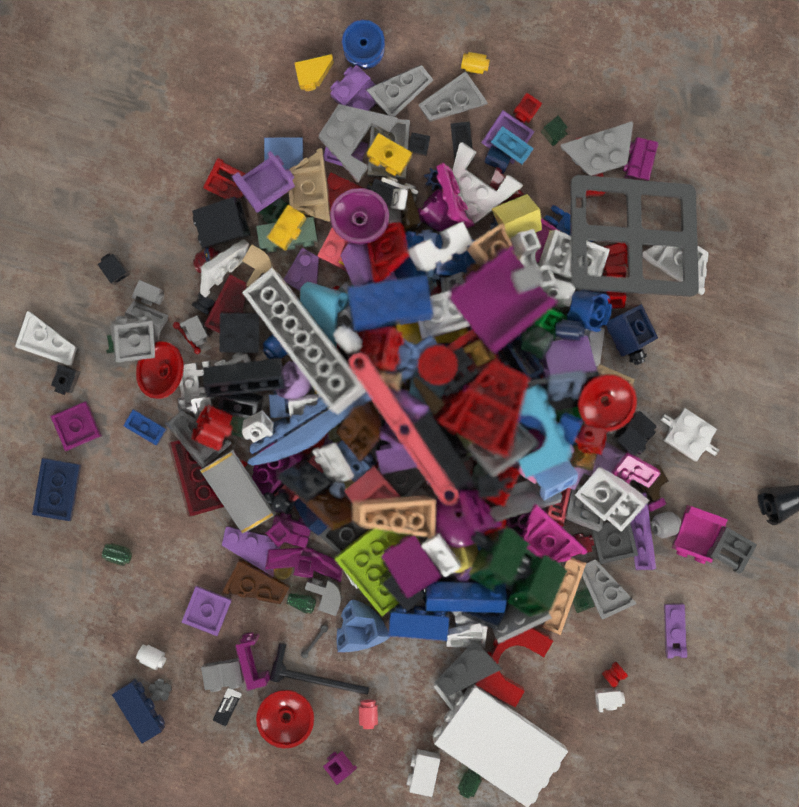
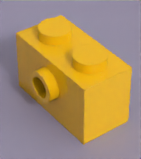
[367,133,412,176]
[267,205,307,251]

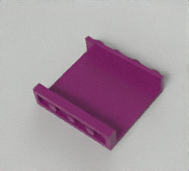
[448,246,558,354]

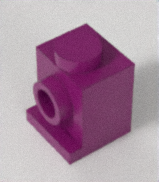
[323,751,357,785]

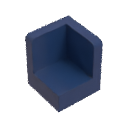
[484,145,511,175]

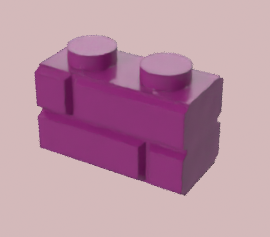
[622,137,659,181]
[272,512,311,548]

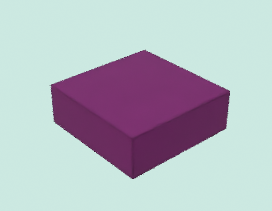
[266,520,293,547]

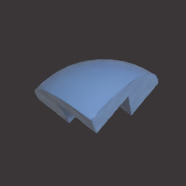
[336,600,390,652]

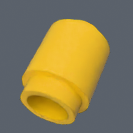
[461,52,490,74]

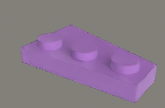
[222,526,281,577]

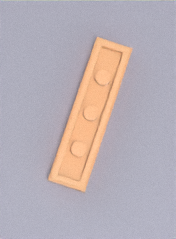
[543,557,586,635]

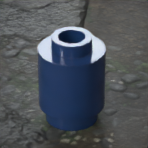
[556,320,585,341]

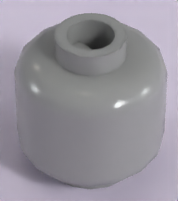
[651,511,681,539]

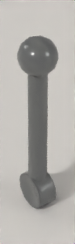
[301,625,328,659]

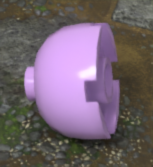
[276,361,312,399]

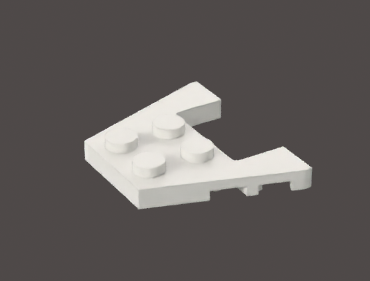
[453,142,523,223]

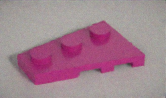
[436,163,475,228]

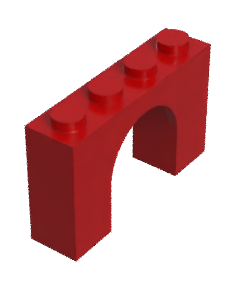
[475,627,553,708]

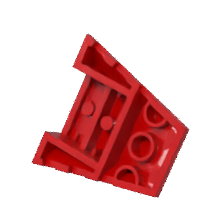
[438,360,529,458]

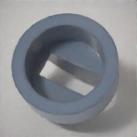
[329,482,346,498]

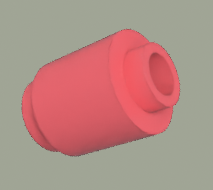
[358,699,378,729]

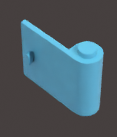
[300,282,348,347]

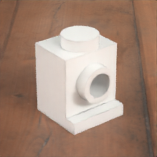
[242,410,274,443]
[595,687,625,713]

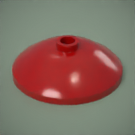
[136,341,184,399]
[578,374,637,432]
[256,690,314,748]

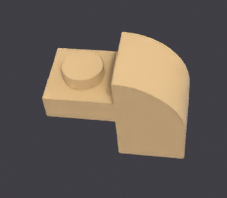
[242,244,273,287]

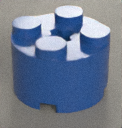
[567,290,612,332]

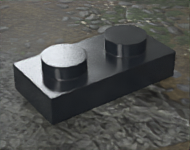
[450,121,474,163]

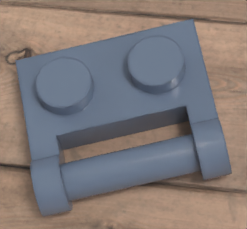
[545,371,586,401]

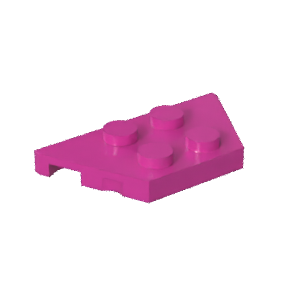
[521,503,588,562]

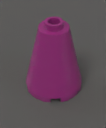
[417,188,467,232]

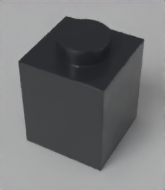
[97,253,130,285]

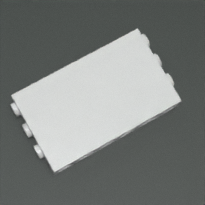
[432,683,568,807]

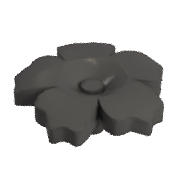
[148,678,172,702]

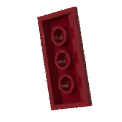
[168,440,224,517]

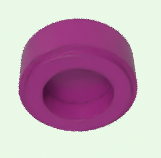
[648,497,667,512]

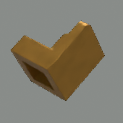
[464,340,496,367]

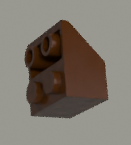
[336,402,381,462]

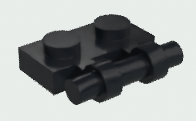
[439,347,480,397]

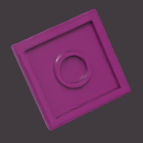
[50,401,102,451]

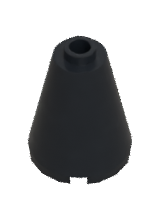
[757,485,799,525]

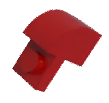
[603,266,627,309]

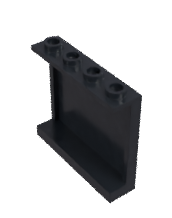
[413,413,479,492]

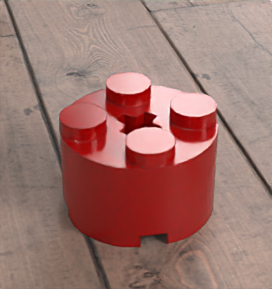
[191,405,232,451]

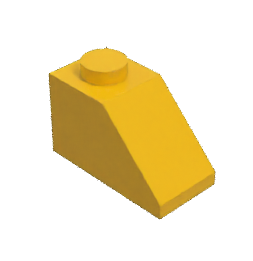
[294,54,334,91]

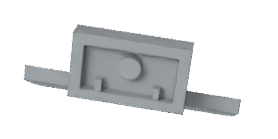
[489,480,562,521]

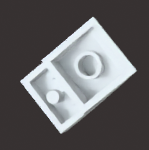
[538,230,610,279]
[575,467,649,532]

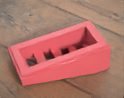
[545,488,571,524]

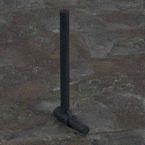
[270,642,369,695]

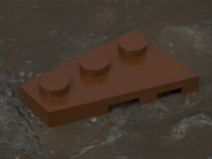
[222,559,290,604]

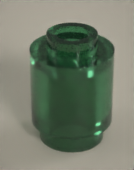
[102,543,132,566]
[457,768,482,799]

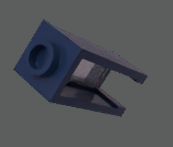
[501,333,544,381]

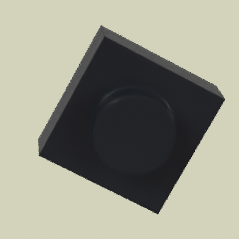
[408,132,430,156]

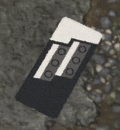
[213,688,241,726]

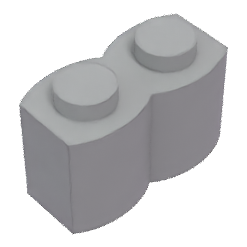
[201,658,245,692]

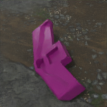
[265,547,343,582]

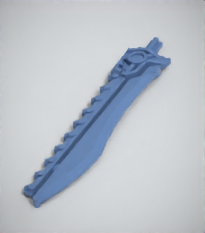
[248,335,437,466]

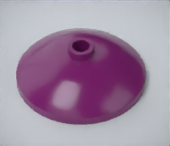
[330,188,389,244]
[435,489,486,547]

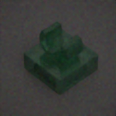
[572,588,595,613]

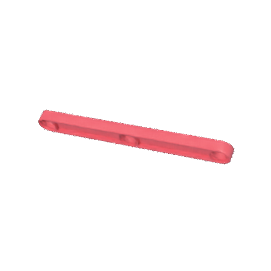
[350,353,459,505]

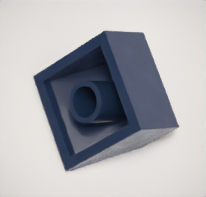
[606,304,658,357]

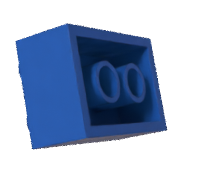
[389,604,449,641]

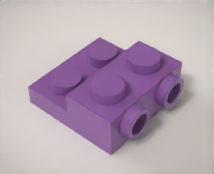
[330,65,377,111]

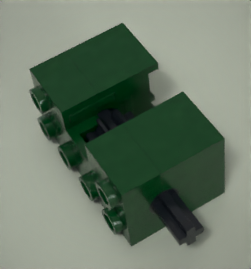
[468,527,568,617]

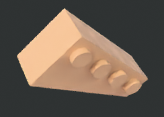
[467,223,518,265]
[353,495,435,538]

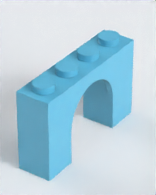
[518,384,573,478]

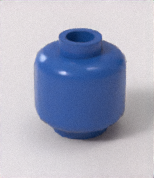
[262,334,288,360]

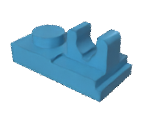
[491,126,534,165]

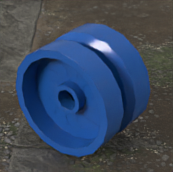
[342,20,385,70]

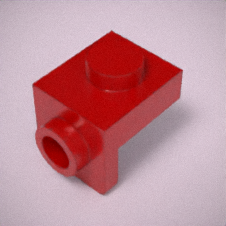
[513,93,543,124]

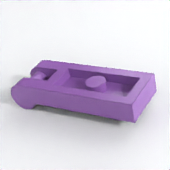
[664,603,687,658]

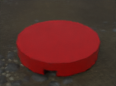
[418,345,457,385]

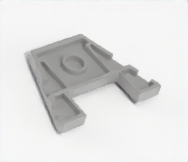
[318,104,398,182]

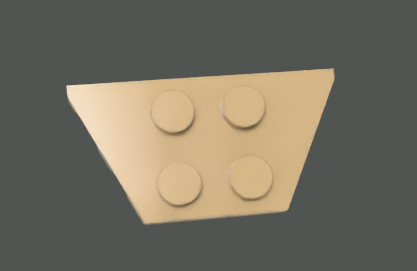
[289,148,331,222]

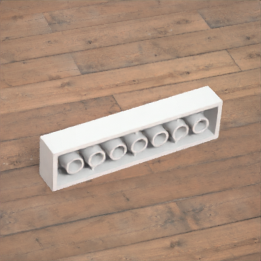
[242,268,366,414]

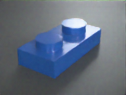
[123,409,167,445]

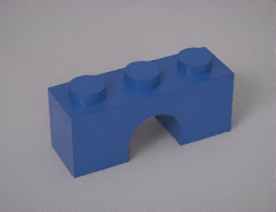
[518,413,584,445]

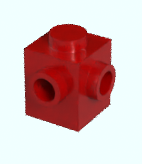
[575,425,607,455]

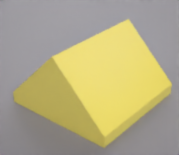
[492,194,542,239]

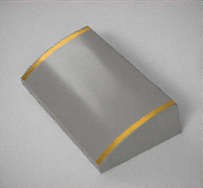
[200,450,275,534]

